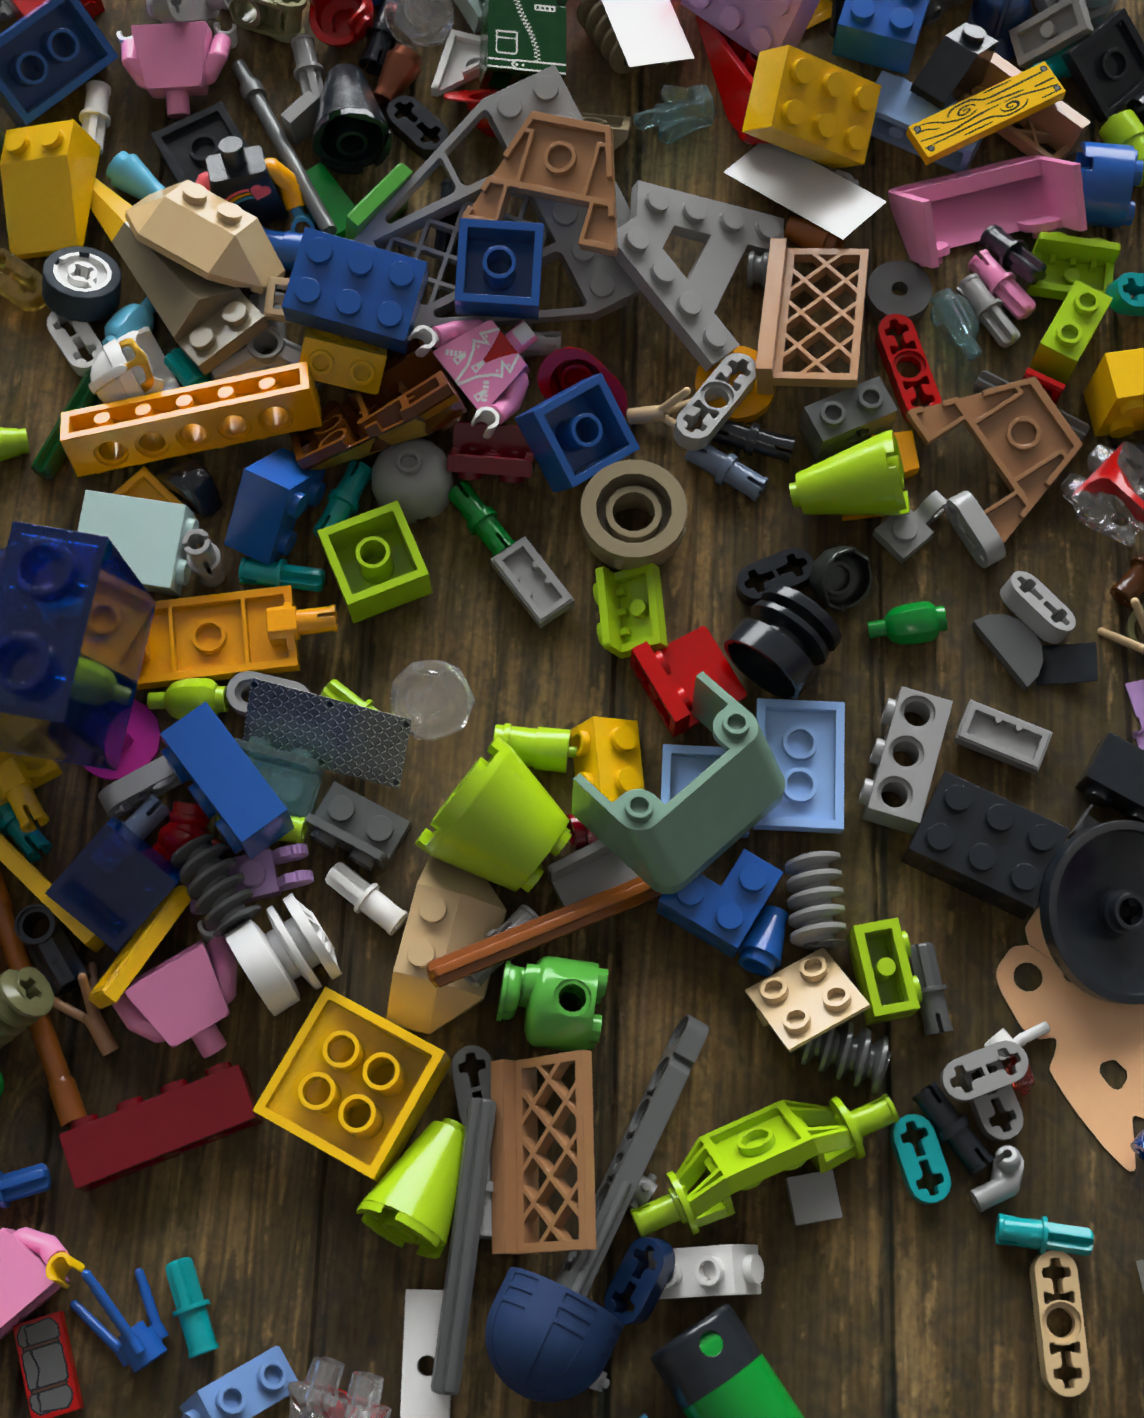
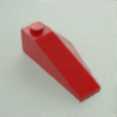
[695,15,773,145]

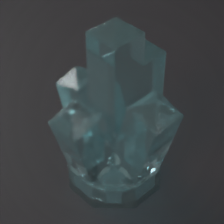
[633,84,715,145]

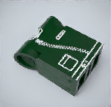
[478,0,567,91]

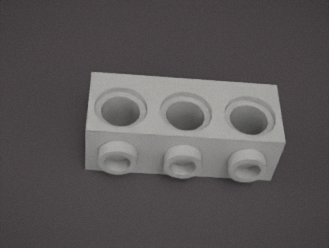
[858,686,953,835]

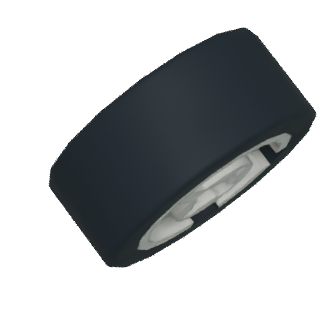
[42,246,122,322]

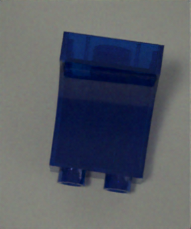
[0,521,156,771]

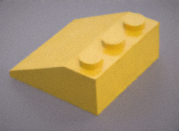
[252,986,452,1183]

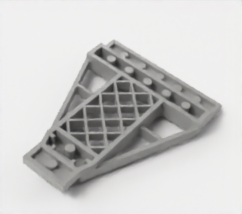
[353,64,642,330]

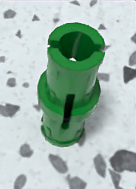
[448,481,515,557]

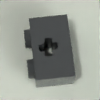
[798,376,898,463]

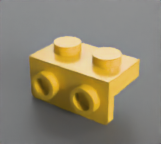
[569,716,645,803]

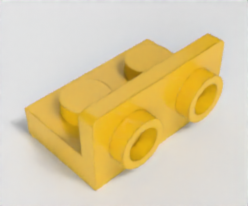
[299,326,387,395]

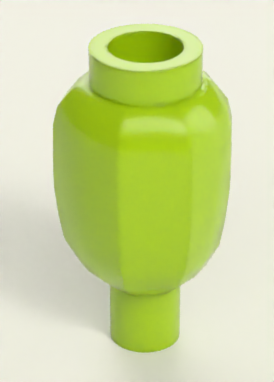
[147,678,230,720]

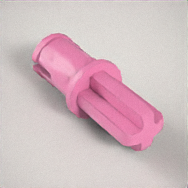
[967,249,1036,320]

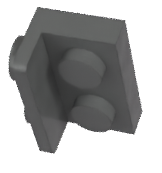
[304,781,412,871]

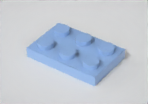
[753,698,845,834]

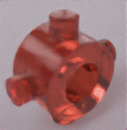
[1005,1055,1035,1095]

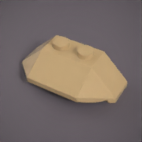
[125,180,285,294]
[386,856,507,1036]

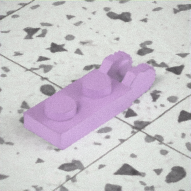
[186,843,314,915]

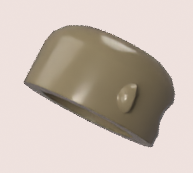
[580,459,687,571]

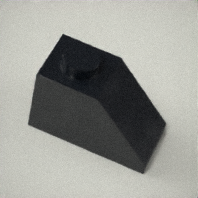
[910,22,998,110]

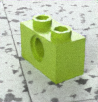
[1029,280,1113,384]

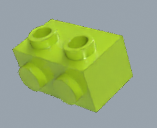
[846,917,922,1025]

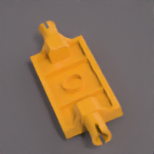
[74,585,339,691]

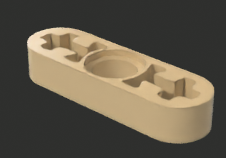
[1030,1250,1090,1397]

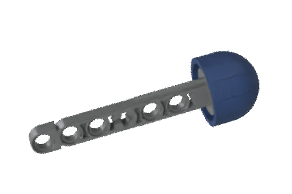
[485,1014,709,1402]

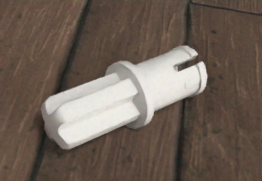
[79,80,111,155]
[325,862,409,935]

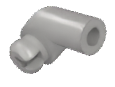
[969,1145,1024,1212]

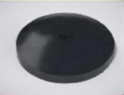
[1040,820,1144,1004]

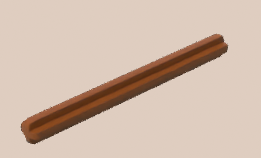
[426,877,662,988]

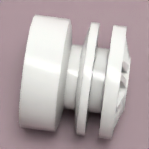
[224,893,342,1016]

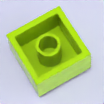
[317,500,433,624]

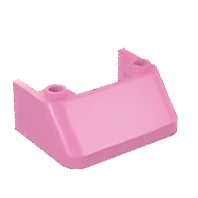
[888,155,1087,268]

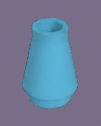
[106,151,165,200]

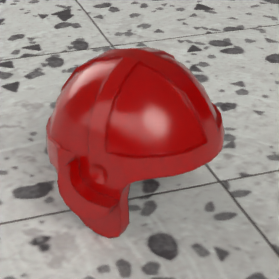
[309,0,374,48]

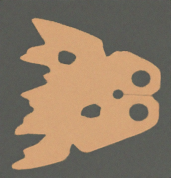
[996,906,1144,1171]

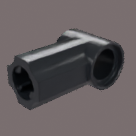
[14,904,91,997]

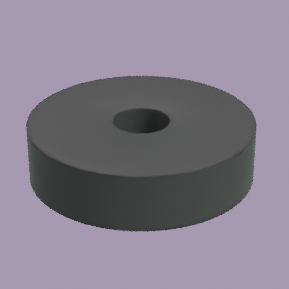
[865,260,932,323]

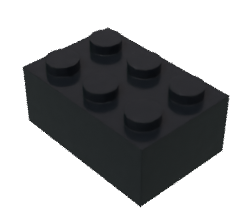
[901,771,1070,920]

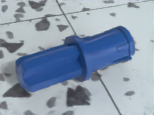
[0,1163,52,1209]

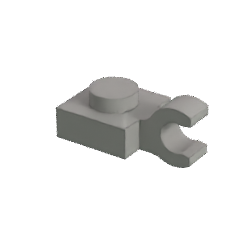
[872,490,948,565]

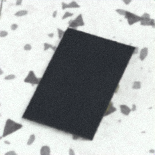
[1036,642,1098,685]

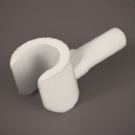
[984,1021,1050,1061]

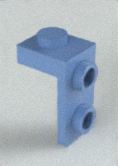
[179,1346,300,1418]

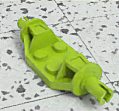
[630,1094,899,1238]

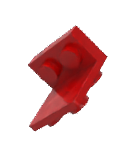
[630,626,747,738]

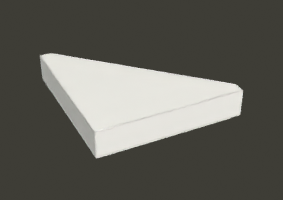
[431,29,481,97]

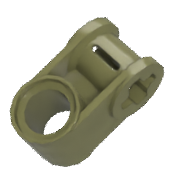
[229,0,307,43]

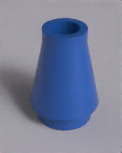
[738,905,789,976]

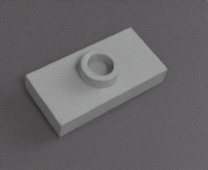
[490,536,575,628]
[953,699,1053,775]

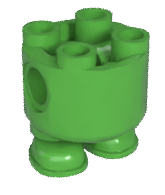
[496,956,608,1052]

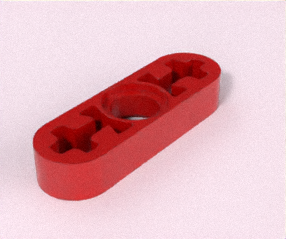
[875,314,941,424]

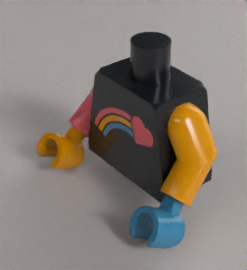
[195,136,316,232]

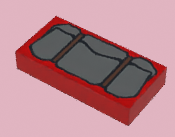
[13,1311,84,1418]

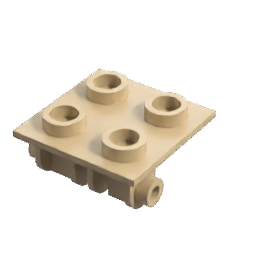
[745,947,870,1053]

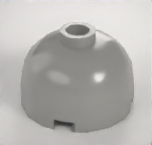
[371,438,454,523]

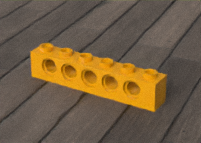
[60,361,322,477]

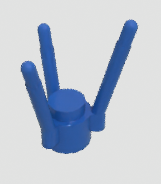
[70,1268,169,1374]

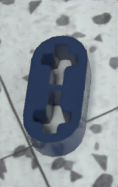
[605,1237,675,1325]

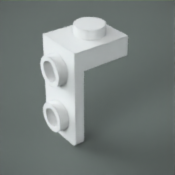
[648,1244,764,1299]

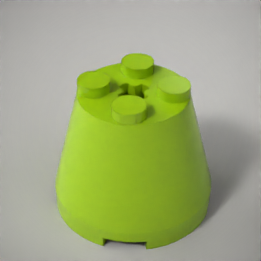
[415,736,572,893]

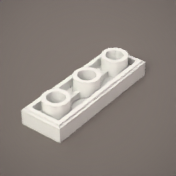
[400,1289,451,1418]

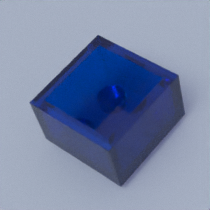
[45,816,180,952]

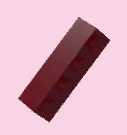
[59,1062,263,1192]

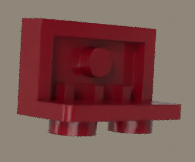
[447,421,536,483]

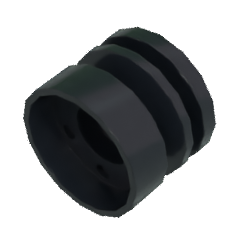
[724,584,842,700]

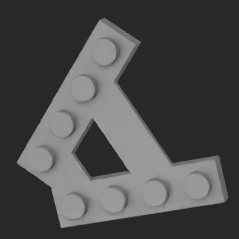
[613,180,784,372]

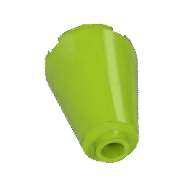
[789,430,910,516]
[356,1118,465,1259]

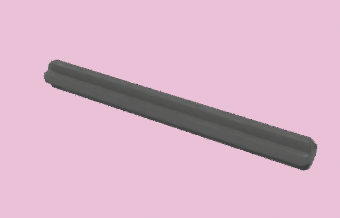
[431,1098,497,1395]

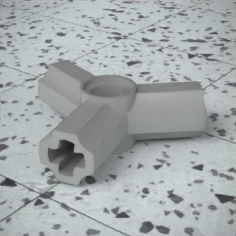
[209,291,325,390]

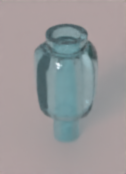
[930,288,983,361]

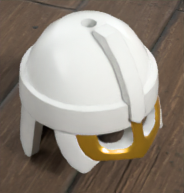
[88,326,181,403]

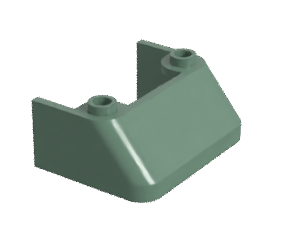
[571,671,785,894]

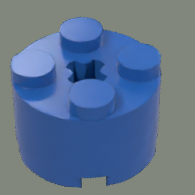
[1075,141,1144,228]

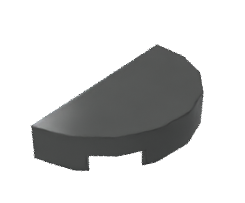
[971,614,1043,692]

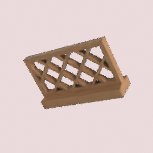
[755,238,869,395]
[491,1050,597,1255]

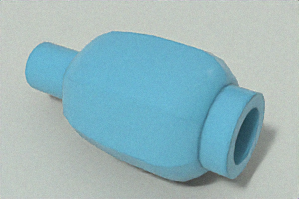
[102,297,156,346]

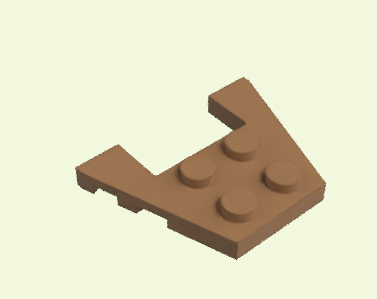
[462,111,618,257]
[906,377,1083,543]

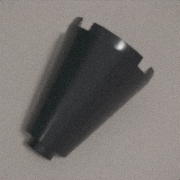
[312,64,392,174]

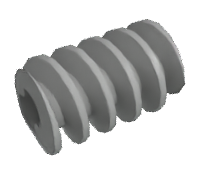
[785,851,848,950]

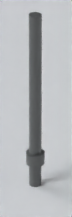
[231,59,337,235]

